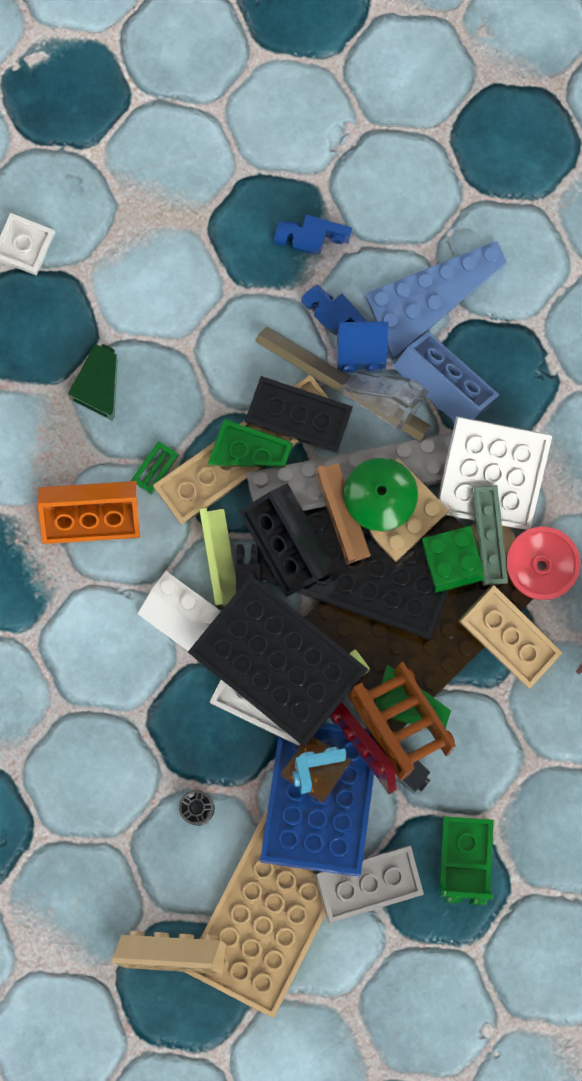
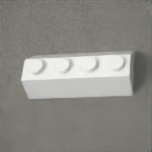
[138,571,221,651]

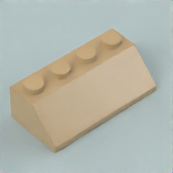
[112,931,226,974]

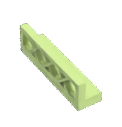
[199,508,236,609]

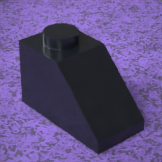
[395,752,430,794]

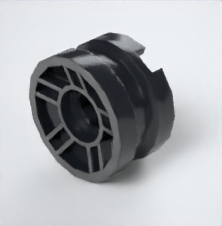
[179,790,215,826]

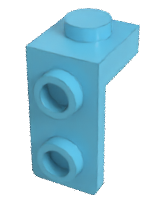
[292,747,346,794]

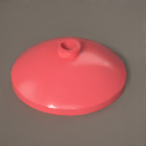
[506,527,580,600]

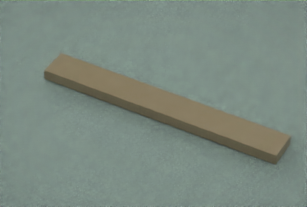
[255,327,431,441]

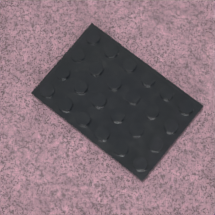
[188,575,368,748]

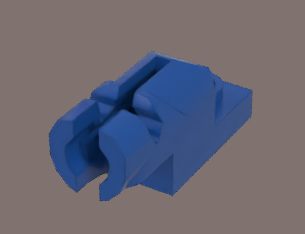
[274,215,352,254]
[301,284,368,335]

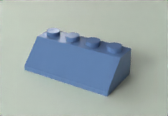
[393,331,499,424]

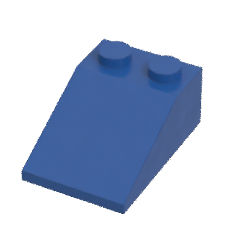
[337,321,389,373]

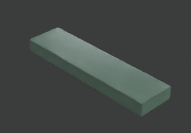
[472,485,508,586]

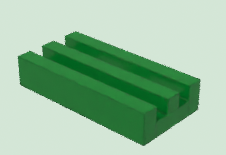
[131,441,179,495]

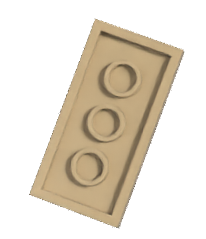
[459,585,563,689]

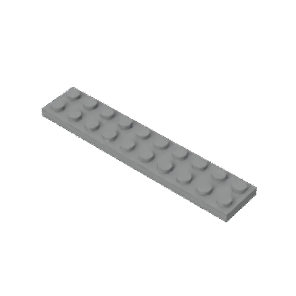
[246,432,453,511]

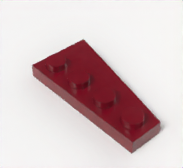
[330,702,397,794]

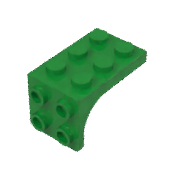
[439,816,494,905]

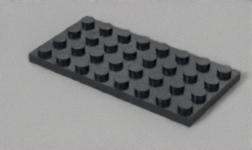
[249,506,450,640]

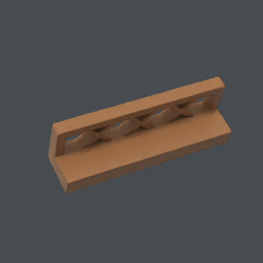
[315,463,370,565]

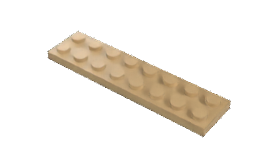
[153,375,328,526]

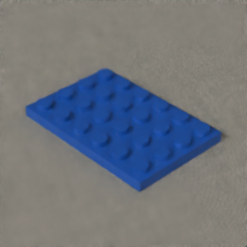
[260,723,378,877]

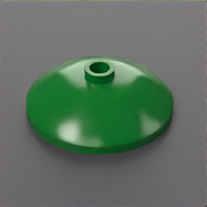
[344,458,418,532]

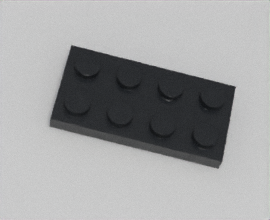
[245,376,353,453]

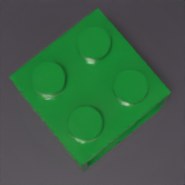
[422,526,484,593]

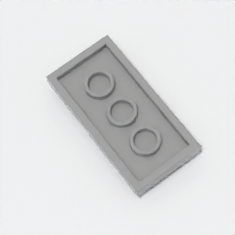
[314,845,424,923]

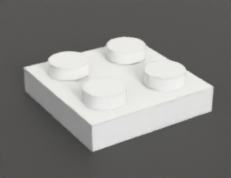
[0,213,55,276]

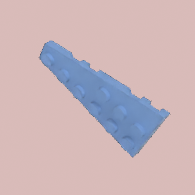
[365,241,507,360]

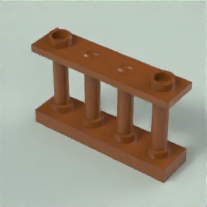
[348,662,456,781]

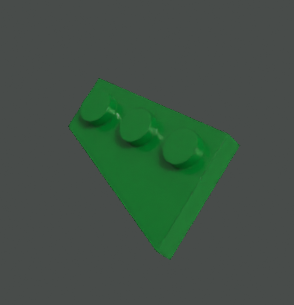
[207,419,293,468]
[375,664,451,730]

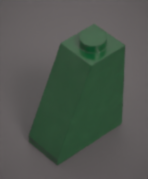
[68,344,118,421]

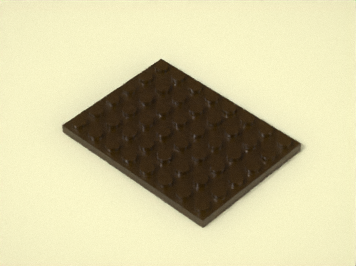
[304,515,533,732]

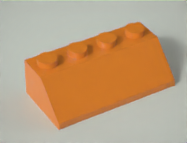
[38,481,140,544]

